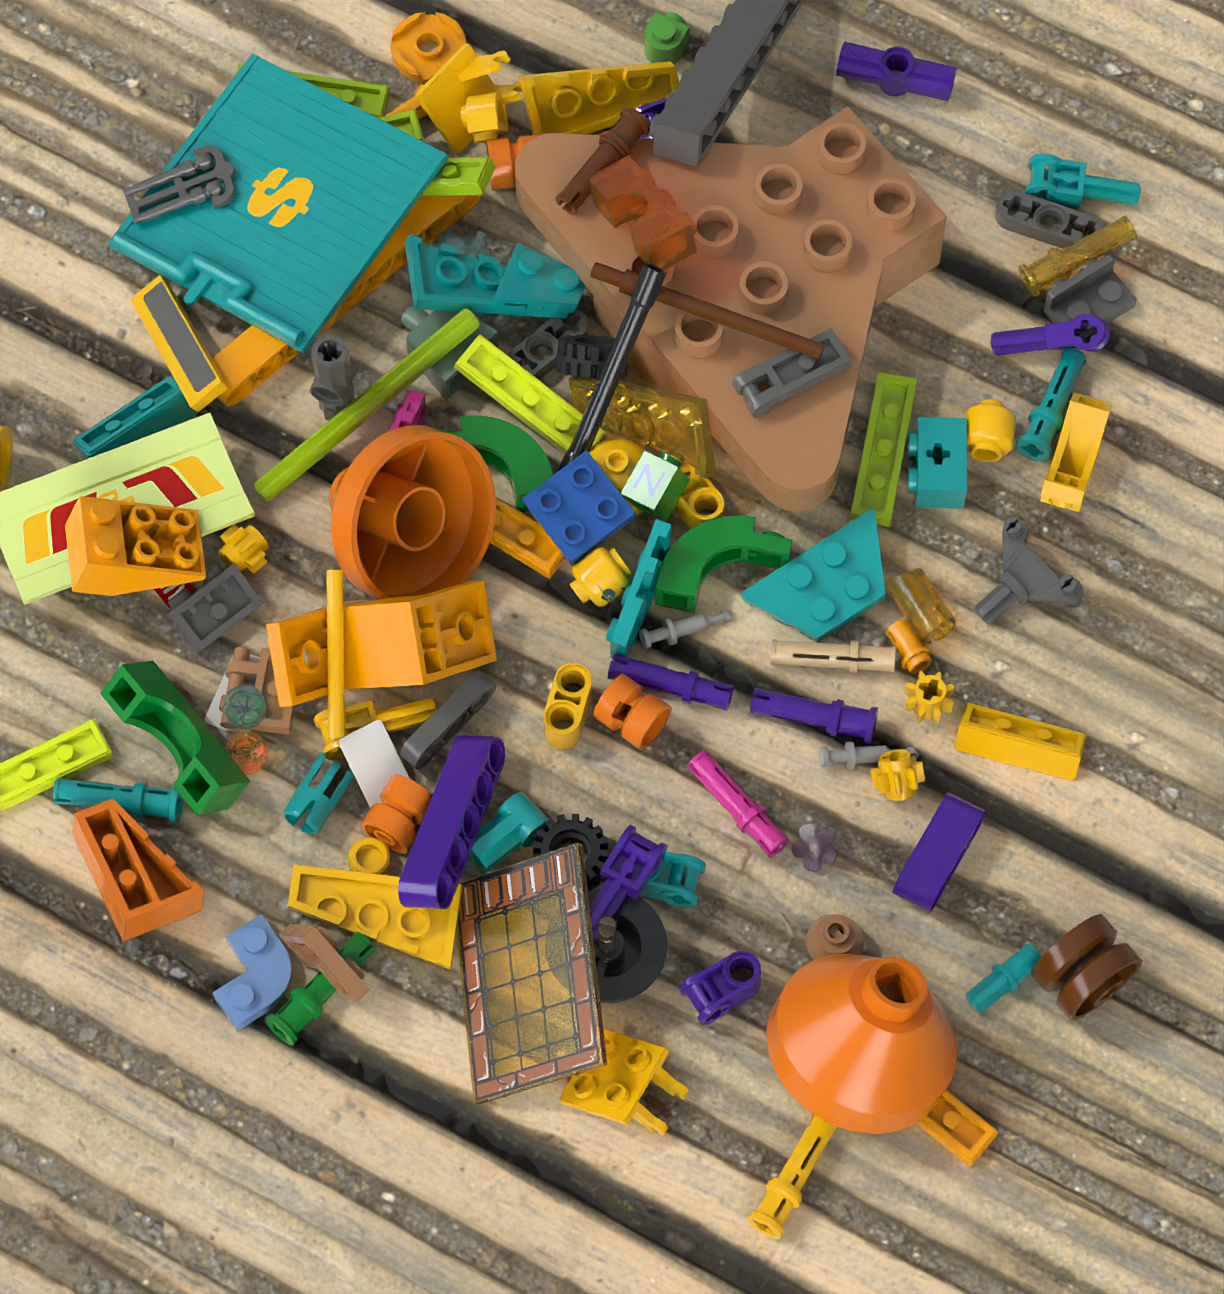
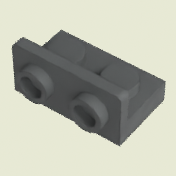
[1043,254,1137,338]
[163,563,263,653]

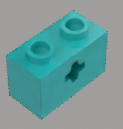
[908,417,967,509]

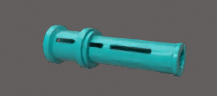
[1016,348,1086,462]
[53,777,184,823]

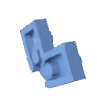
[213,914,292,1031]

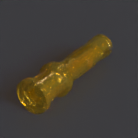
[1018,215,1137,298]

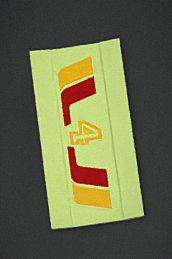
[0,413,255,605]

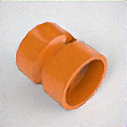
[486,134,541,191]
[593,674,672,750]
[361,774,432,854]

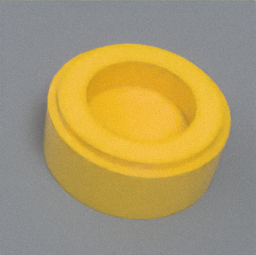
[348,837,391,875]

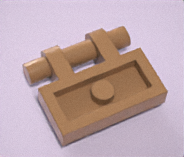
[219,647,295,735]

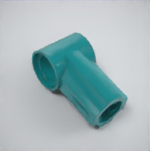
[469,791,549,873]

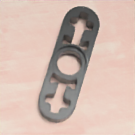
[995,190,1106,256]
[507,309,588,380]
[400,670,497,770]

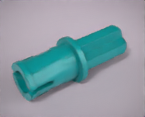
[965,943,1041,1013]

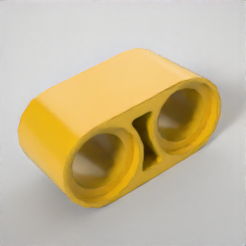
[544,663,592,750]

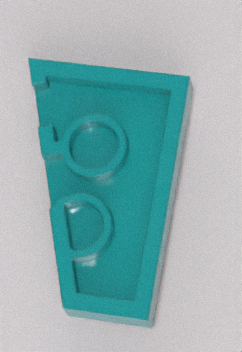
[606,519,671,658]

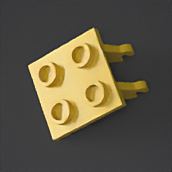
[415,43,522,154]
[559,1028,689,1136]

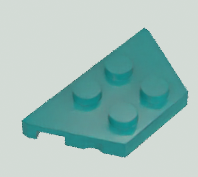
[740,508,886,642]

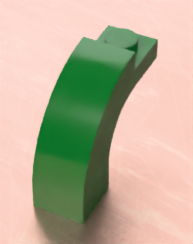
[442,416,553,513]
[655,515,793,613]

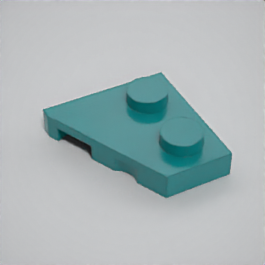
[489,243,585,313]

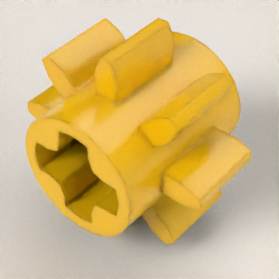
[218,524,269,575]
[904,671,954,724]
[871,750,925,801]

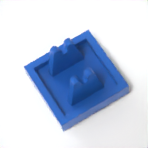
[521,450,637,566]

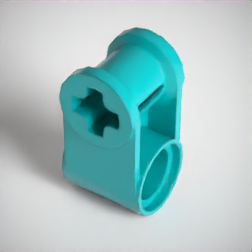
[639,852,706,908]

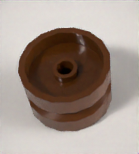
[1031,913,1143,1021]

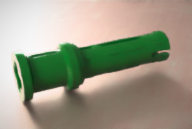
[265,932,376,1046]

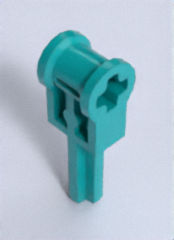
[1025,153,1141,208]

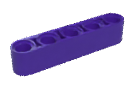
[398,735,505,909]

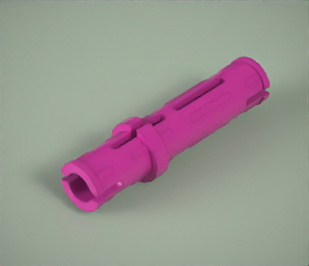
[687,750,789,858]

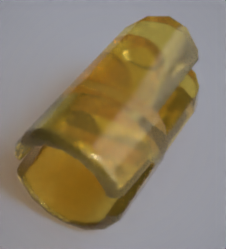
[885,567,956,644]

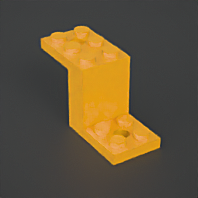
[266,580,497,707]

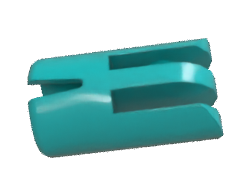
[283,752,354,835]

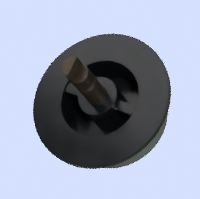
[547,889,667,1003]

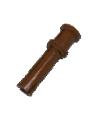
[555,106,651,215]

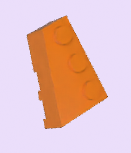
[72,799,204,942]

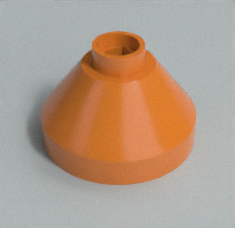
[329,425,496,599]
[766,954,957,1134]

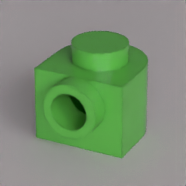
[644,12,690,64]

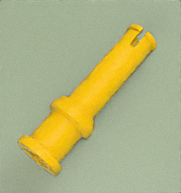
[747,1114,838,1239]

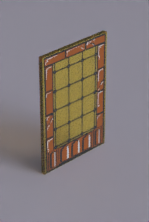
[457,843,608,1105]

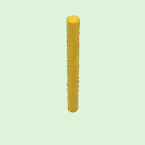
[326,570,345,738]

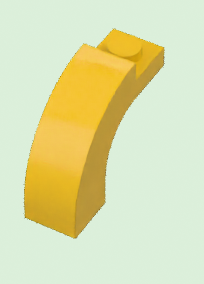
[1040,393,1113,512]

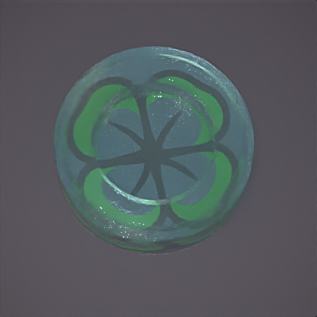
[223,685,266,729]

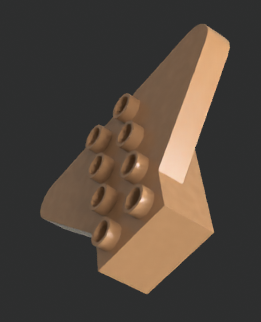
[515,106,947,511]

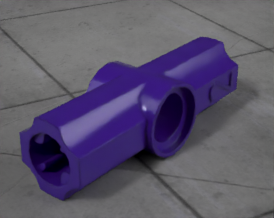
[836,41,957,101]

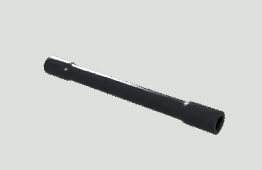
[557,263,667,472]

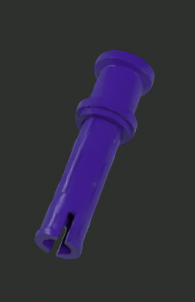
[750,687,878,744]

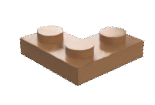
[278,924,370,1002]

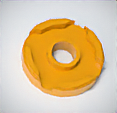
[390,12,466,84]

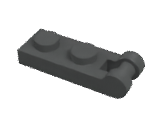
[732,328,852,418]

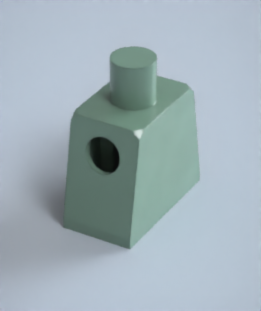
[401,305,499,400]

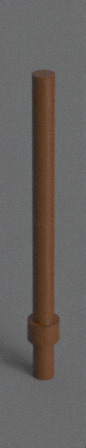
[590,262,825,360]

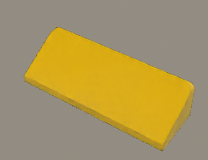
[954,703,1087,781]

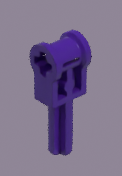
[990,314,1110,356]
[583,824,668,941]

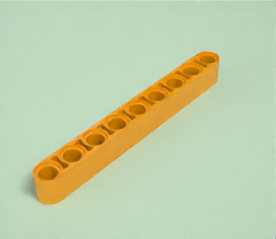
[212,195,482,407]

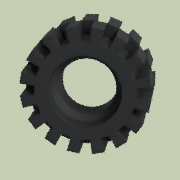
[533,813,609,893]

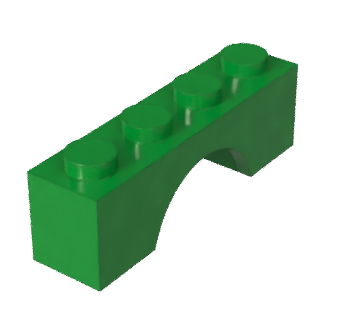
[100,660,251,815]

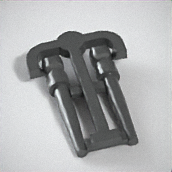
[123,146,235,224]

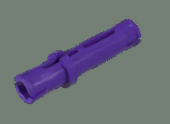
[608,653,734,711]

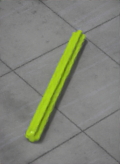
[253,308,480,502]

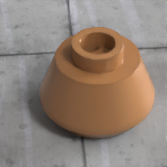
[806,914,864,961]

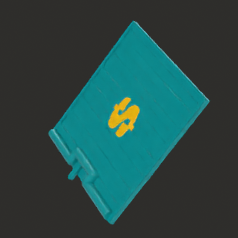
[108,53,448,354]

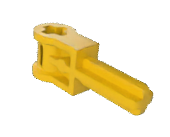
[314,698,437,760]

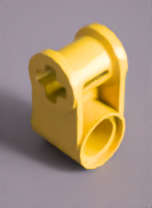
[674,458,724,530]

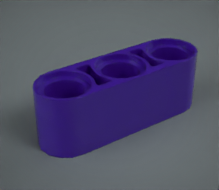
[892,791,986,913]

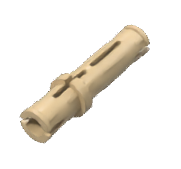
[771,639,896,673]

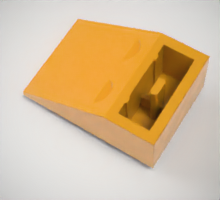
[65,496,206,596]

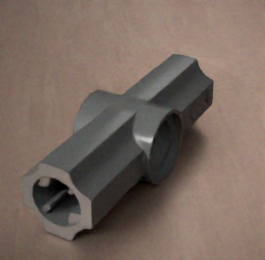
[310,334,358,421]

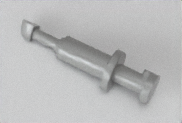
[639,610,733,649]
[819,742,919,770]

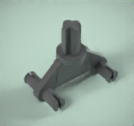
[974,517,1084,625]

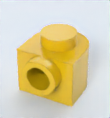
[461,92,509,143]

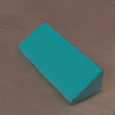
[72,376,198,460]

